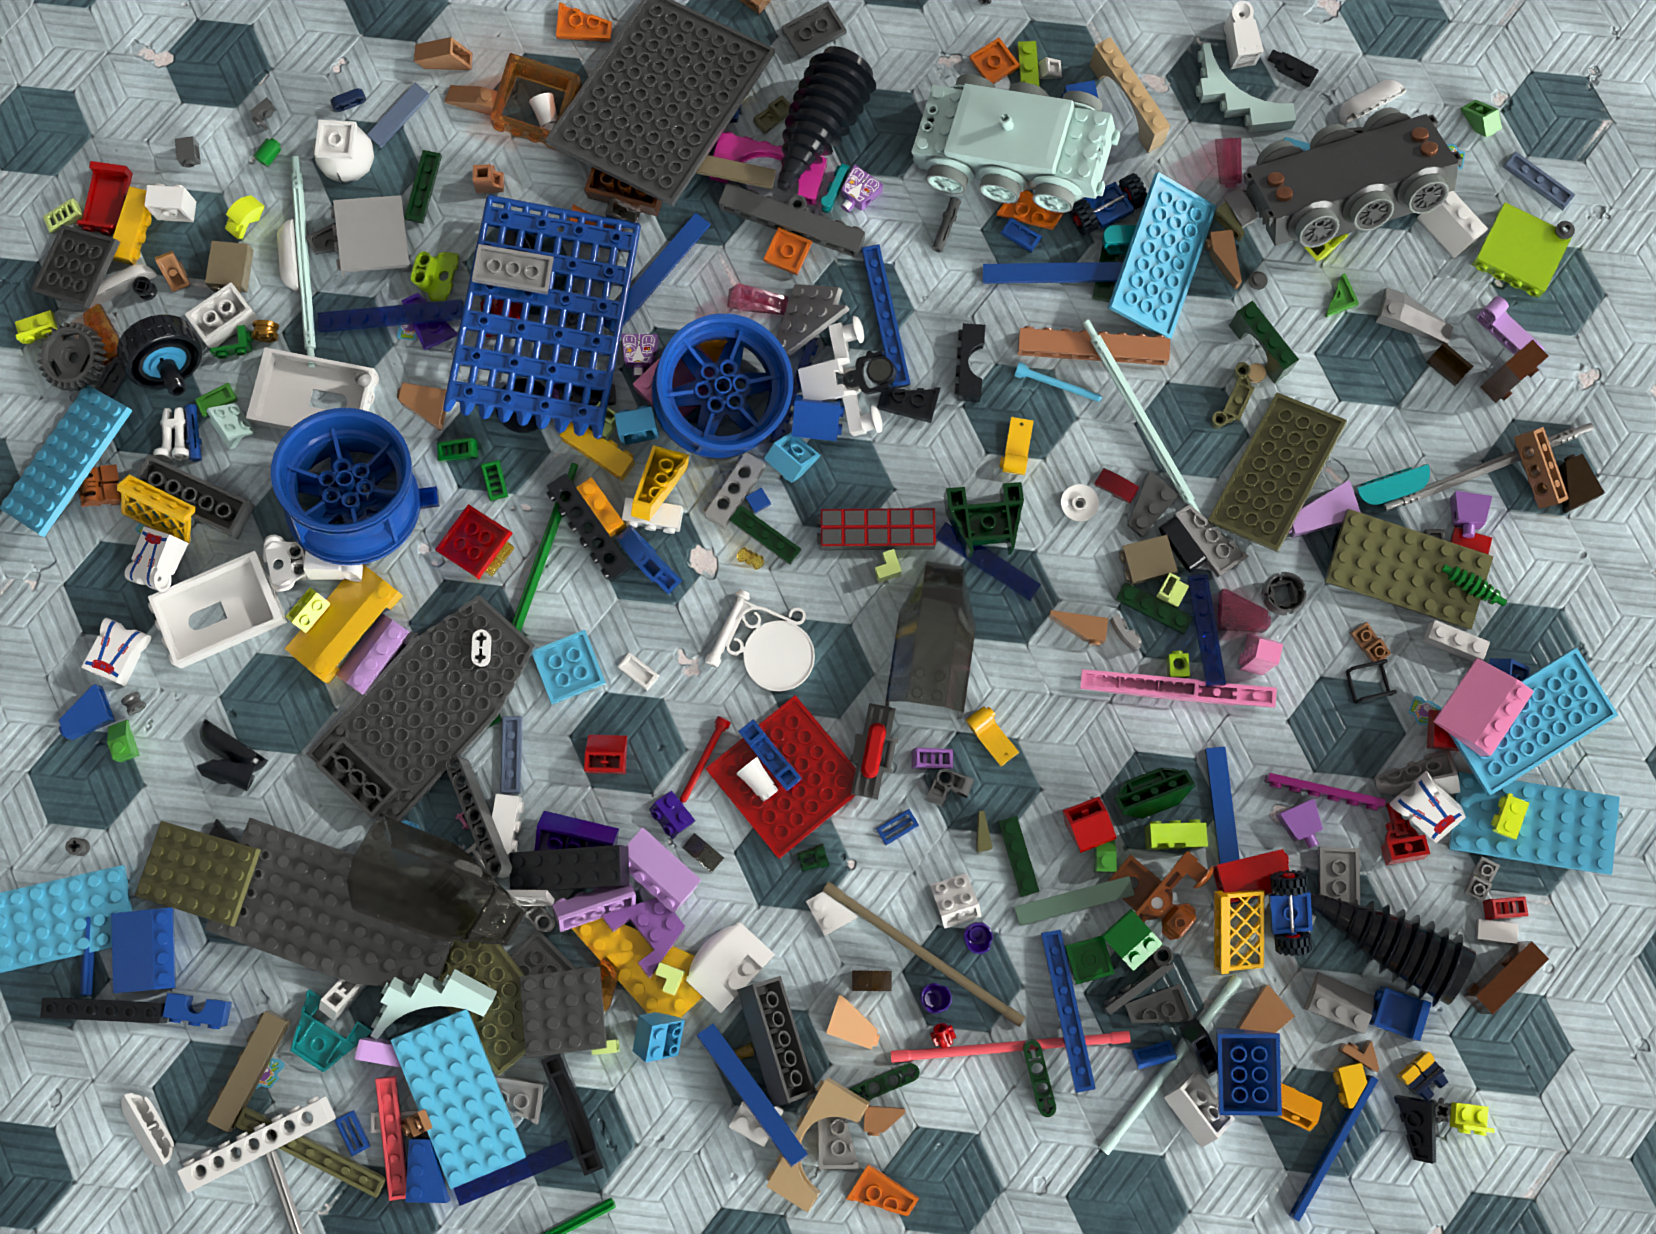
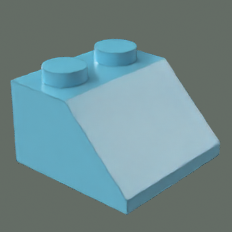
[764,432,820,483]

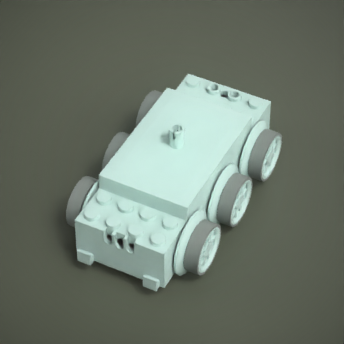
[912,74,1120,213]

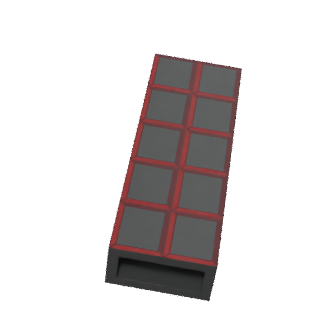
[817,508,936,550]

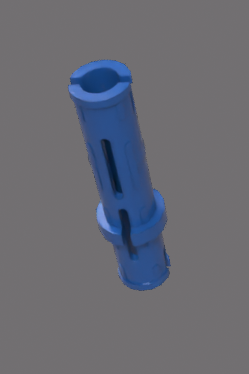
[184,404,202,462]

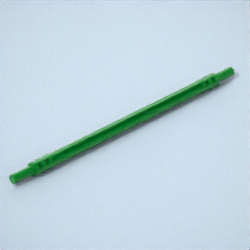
[512,463,579,632]

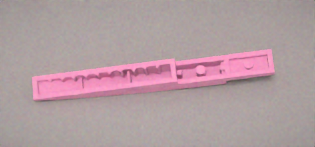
[1080,669,1277,708]

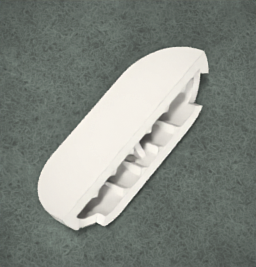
[1339,79,1406,126]
[277,219,300,291]
[90,264,158,309]
[121,1093,174,1167]

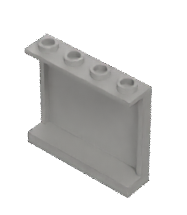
[330,195,410,277]

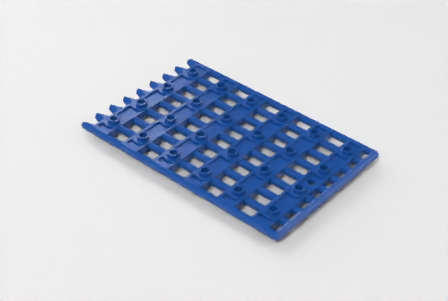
[443,195,641,439]

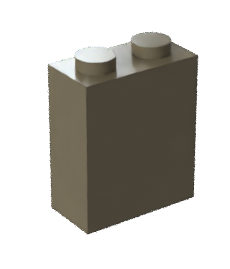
[205,241,254,293]
[1119,535,1177,585]

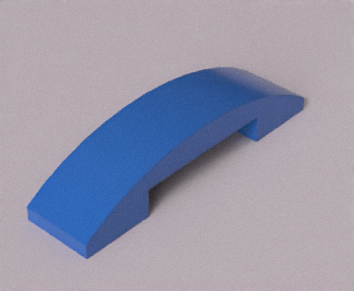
[738,719,802,791]

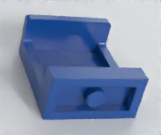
[792,394,844,441]
[1369,986,1432,1041]

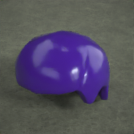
[963,922,993,954]
[919,983,952,1014]

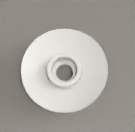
[1061,484,1099,522]

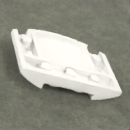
[686,922,775,1013]

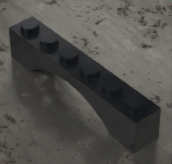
[541,1054,606,1176]

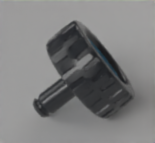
[117,314,202,396]

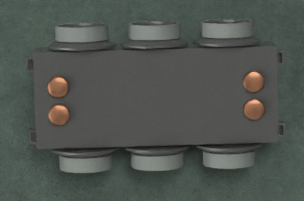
[1244,107,1463,248]

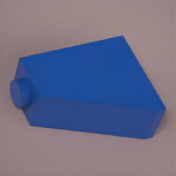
[59,684,116,740]

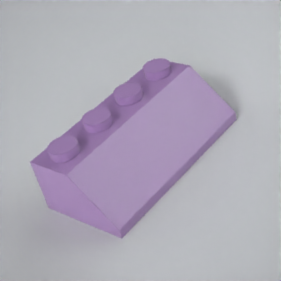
[336,613,410,695]
[627,828,701,913]
[552,882,636,932]

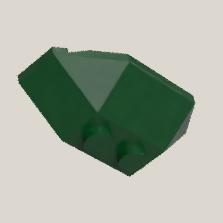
[1114,767,1195,819]

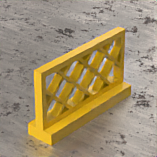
[117,474,195,544]
[1214,890,1264,974]

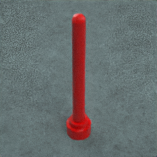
[680,716,731,803]

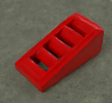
[1483,896,1529,920]

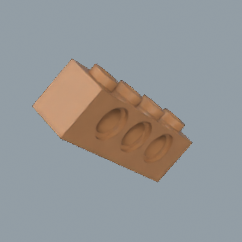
[1514,427,1569,509]

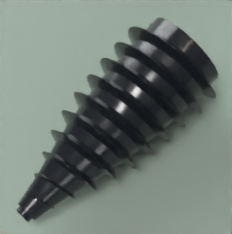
[777,46,876,191]
[1311,893,1476,1007]

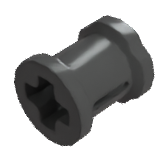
[65,837,90,856]

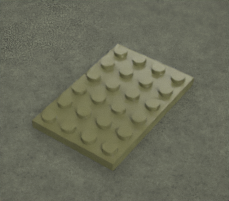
[134,821,261,927]

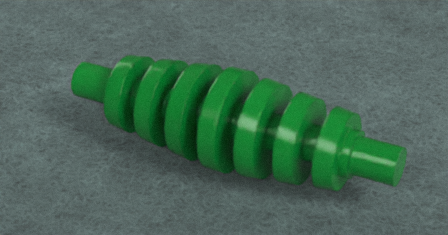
[1441,564,1507,606]

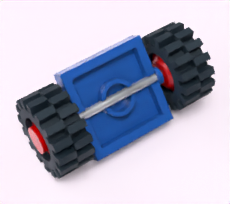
[1069,173,1148,236]
[1269,870,1313,956]

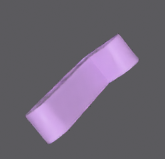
[1476,296,1544,355]

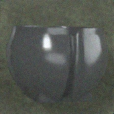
[1261,572,1307,616]

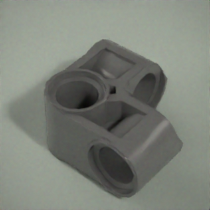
[925,768,974,808]

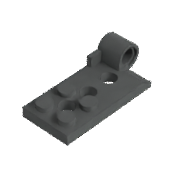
[1101,945,1175,1015]

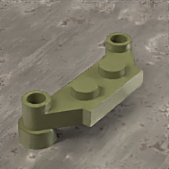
[1211,362,1255,429]

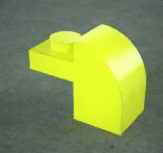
[225,195,265,239]
[1304,233,1349,261]

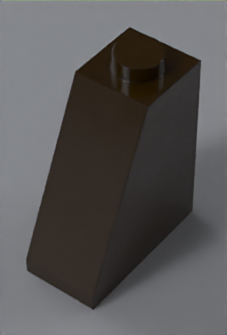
[1559,453,1605,514]
[852,970,892,991]

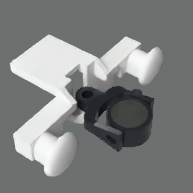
[798,316,897,436]

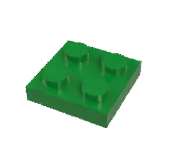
[1065,936,1115,985]

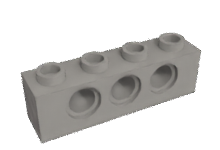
[704,452,766,530]

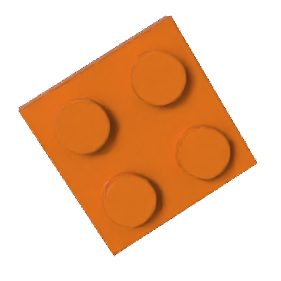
[969,37,1020,84]
[763,227,812,276]

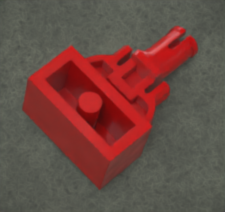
[1381,803,1431,866]

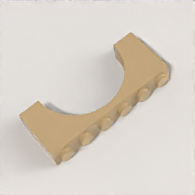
[1089,37,1170,153]
[766,1077,870,1213]

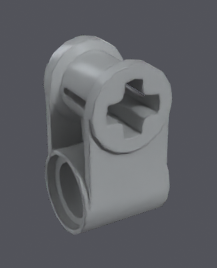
[519,906,555,932]

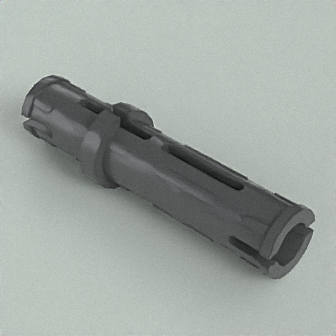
[932,197,961,253]

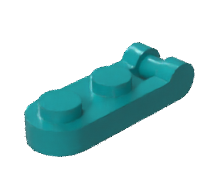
[821,163,850,213]

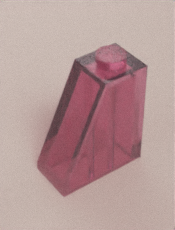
[1215,137,1242,188]
[1218,589,1271,633]

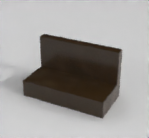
[1426,342,1474,386]

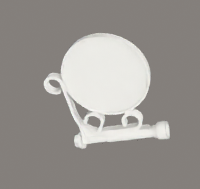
[704,589,815,692]

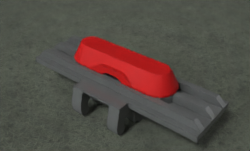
[850,703,899,800]

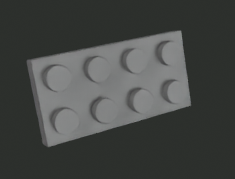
[472,244,554,295]

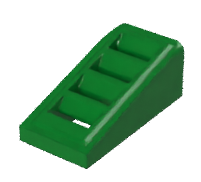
[437,437,479,461]
[481,460,509,501]

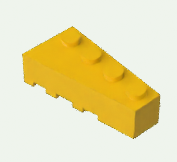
[631,445,690,521]

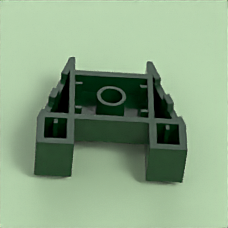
[943,482,1024,558]

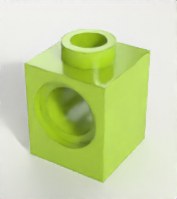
[1166,650,1190,679]

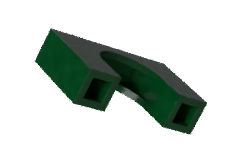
[1229,300,1299,384]

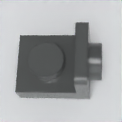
[250,97,276,130]

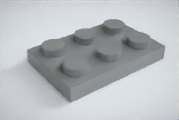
[1318,847,1360,905]

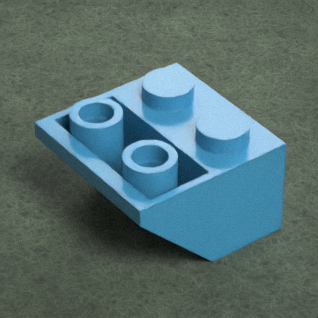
[632,1012,685,1062]

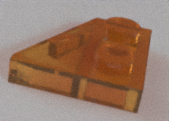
[596,956,620,1012]

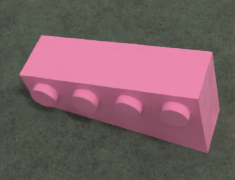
[1238,634,1283,675]

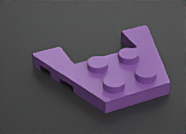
[602,898,685,978]

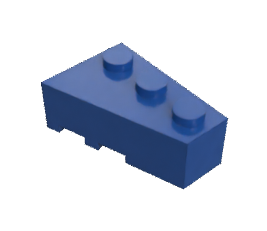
[405,1137,451,1203]

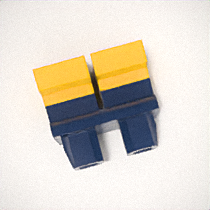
[1396,1051,1448,1100]

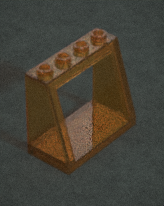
[490,53,582,149]

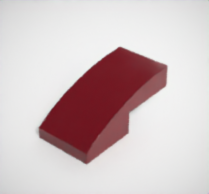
[1094,468,1139,504]

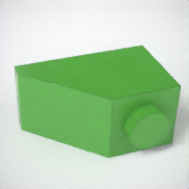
[1461,100,1502,137]
[107,719,140,763]
[1094,840,1117,873]

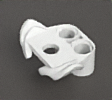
[263,535,308,592]

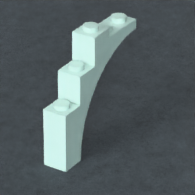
[1196,43,1296,133]
[370,969,497,1039]

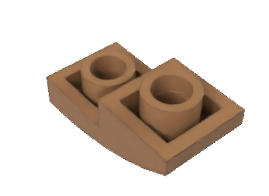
[1350,622,1391,662]
[401,1109,433,1139]

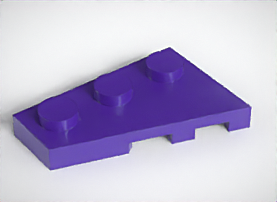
[401,293,458,350]

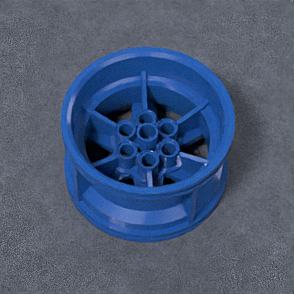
[652,314,793,459]
[271,408,421,566]

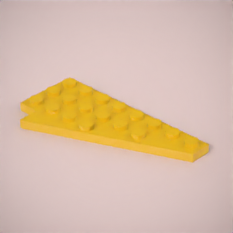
[571,918,703,1018]

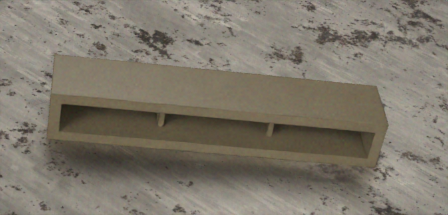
[207,1011,292,1132]

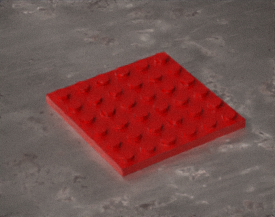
[705,695,856,859]

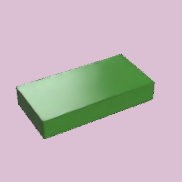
[194,383,238,417]

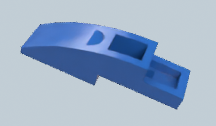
[616,525,682,594]

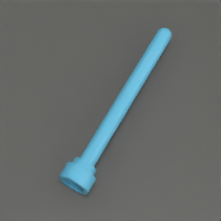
[1014,362,1102,401]

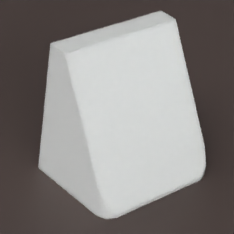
[1038,57,1062,79]

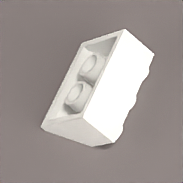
[1416,191,1488,259]
[185,282,258,348]
[1164,1069,1235,1148]

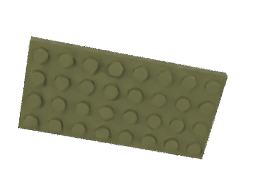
[1208,392,1347,552]
[1324,509,1494,630]
[439,900,526,1076]

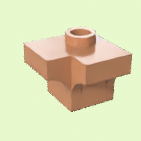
[473,164,505,193]

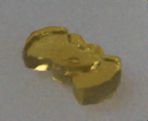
[737,547,764,570]

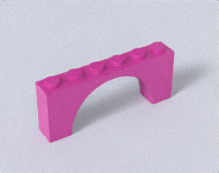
[709,132,827,206]

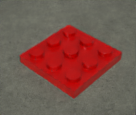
[435,504,513,579]

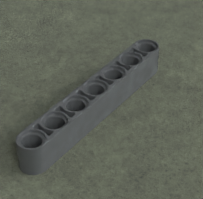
[445,756,512,878]

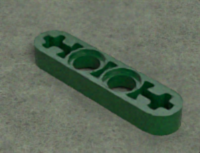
[1023,1039,1056,1117]
[849,1063,920,1101]

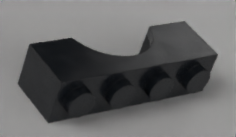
[954,323,985,402]

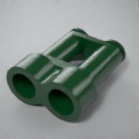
[797,843,829,872]

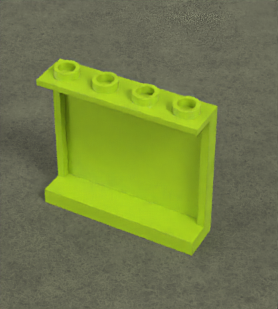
[1471,202,1572,298]

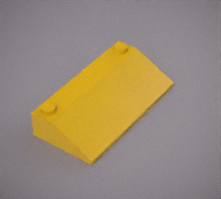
[284,564,403,684]

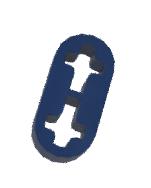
[330,88,366,112]

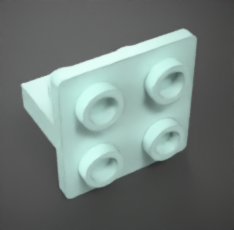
[206,403,256,449]

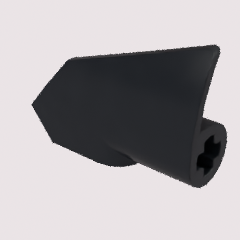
[196,759,255,791]

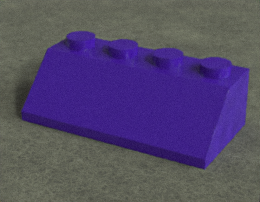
[534,811,619,851]

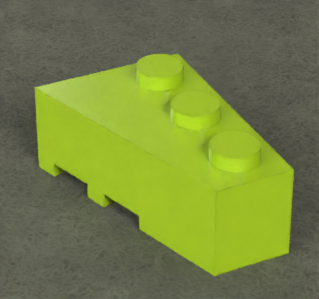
[1144,819,1208,850]

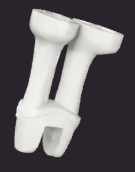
[153,407,189,461]

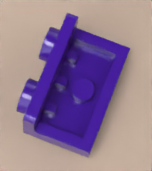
[649,791,696,839]

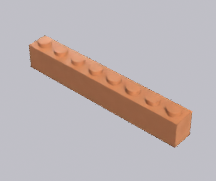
[1017,326,1170,365]

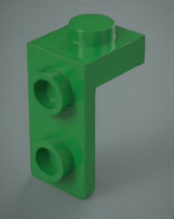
[210,325,254,359]

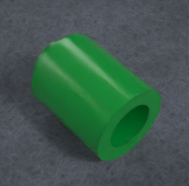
[253,138,281,167]

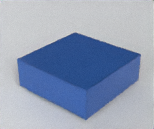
[745,487,771,514]

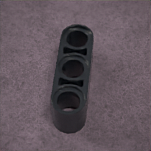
[1158,517,1206,572]

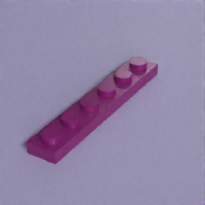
[1264,773,1386,811]

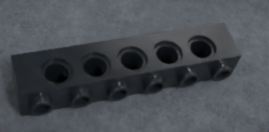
[546,473,631,582]
[40,997,168,1023]

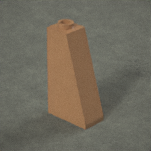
[1235,984,1295,1033]

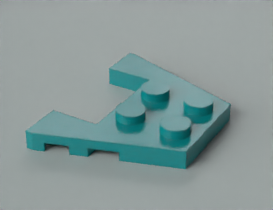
[290,989,373,1072]

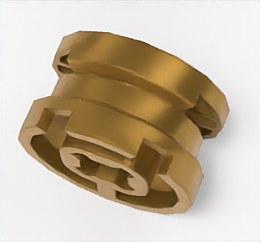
[251,320,279,342]

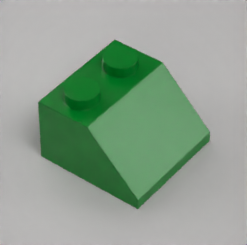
[1101,909,1163,971]

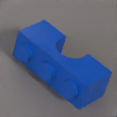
[163,993,232,1029]

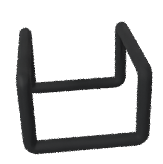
[1346,659,1397,704]

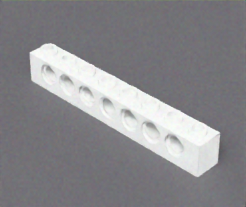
[177,1096,336,1193]

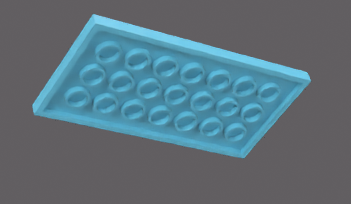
[1108,172,1217,339]
[0,385,132,537]
[1449,648,1618,796]
[1449,772,1620,875]
[0,865,132,974]
[391,1009,527,1189]

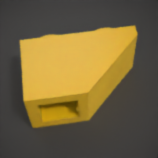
[1333,1062,1367,1109]

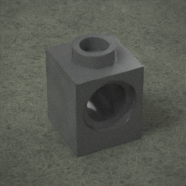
[175,136,201,167]

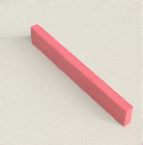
[375,1075,407,1201]

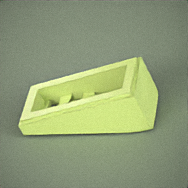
[43,198,83,233]

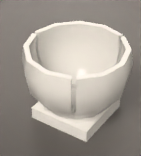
[313,120,374,183]

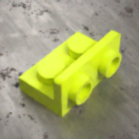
[15,310,58,344]
[285,587,330,633]
[1491,793,1529,840]
[1449,1102,1495,1136]

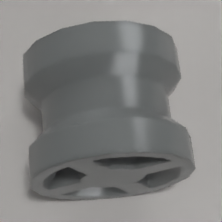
[121,692,146,715]

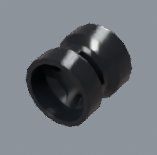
[132,277,157,300]

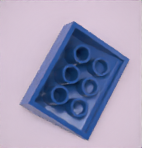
[111,908,176,994]
[1216,1029,1282,1116]

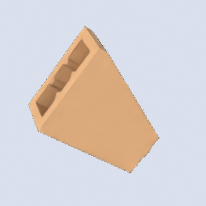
[826,995,880,1049]

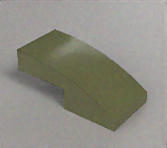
[753,95,790,134]

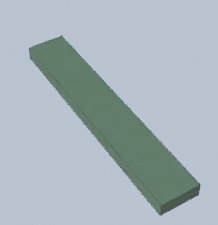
[1015,876,1134,926]

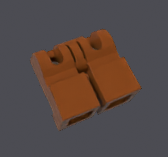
[78,464,121,507]

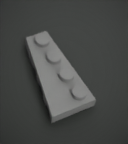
[1173,504,1249,578]
[818,1117,859,1169]

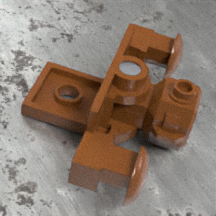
[1107,851,1214,940]

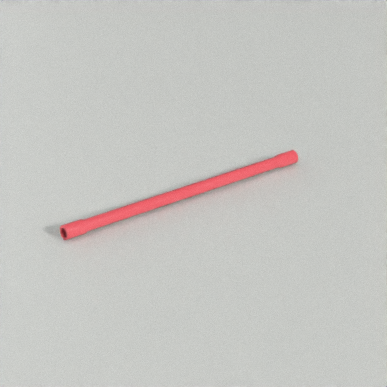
[891,1031,1130,1063]

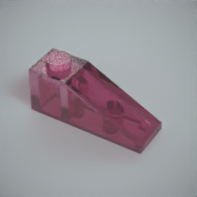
[727,283,788,315]

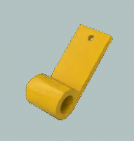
[999,417,1033,476]
[965,706,1019,767]

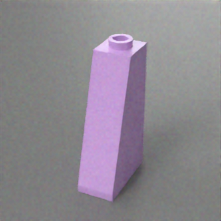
[1288,481,1361,538]
[355,1036,401,1067]

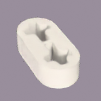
[471,629,491,667]

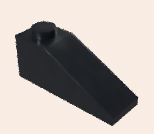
[1179,1017,1217,1079]

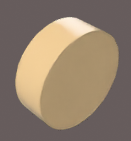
[1248,363,1266,383]

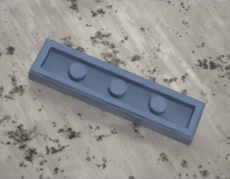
[367,83,430,149]
[1503,151,1575,211]
[500,716,523,794]

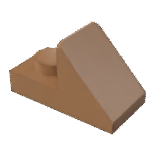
[155,250,190,292]
[1337,1040,1379,1072]

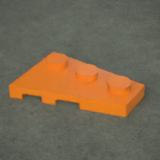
[556,2,612,42]

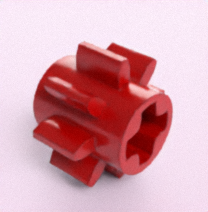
[930,1023,956,1048]

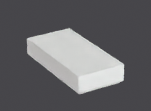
[617,652,659,691]
[1475,919,1519,944]

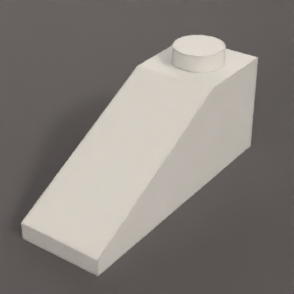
[319,979,364,1021]

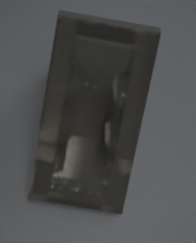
[605,196,640,230]
[682,833,724,873]

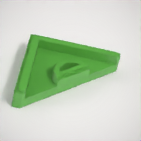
[1325,273,1359,318]

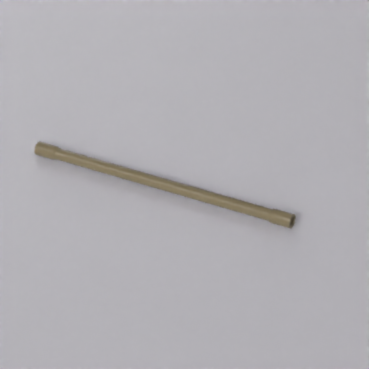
[822,882,1026,1027]

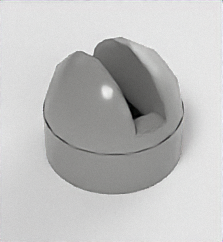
[354,371,372,387]

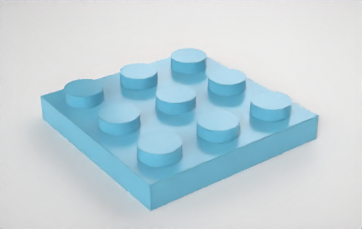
[532,630,606,705]

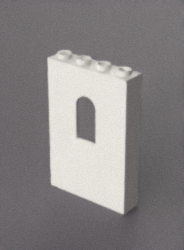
[246,347,379,431]
[148,550,288,669]

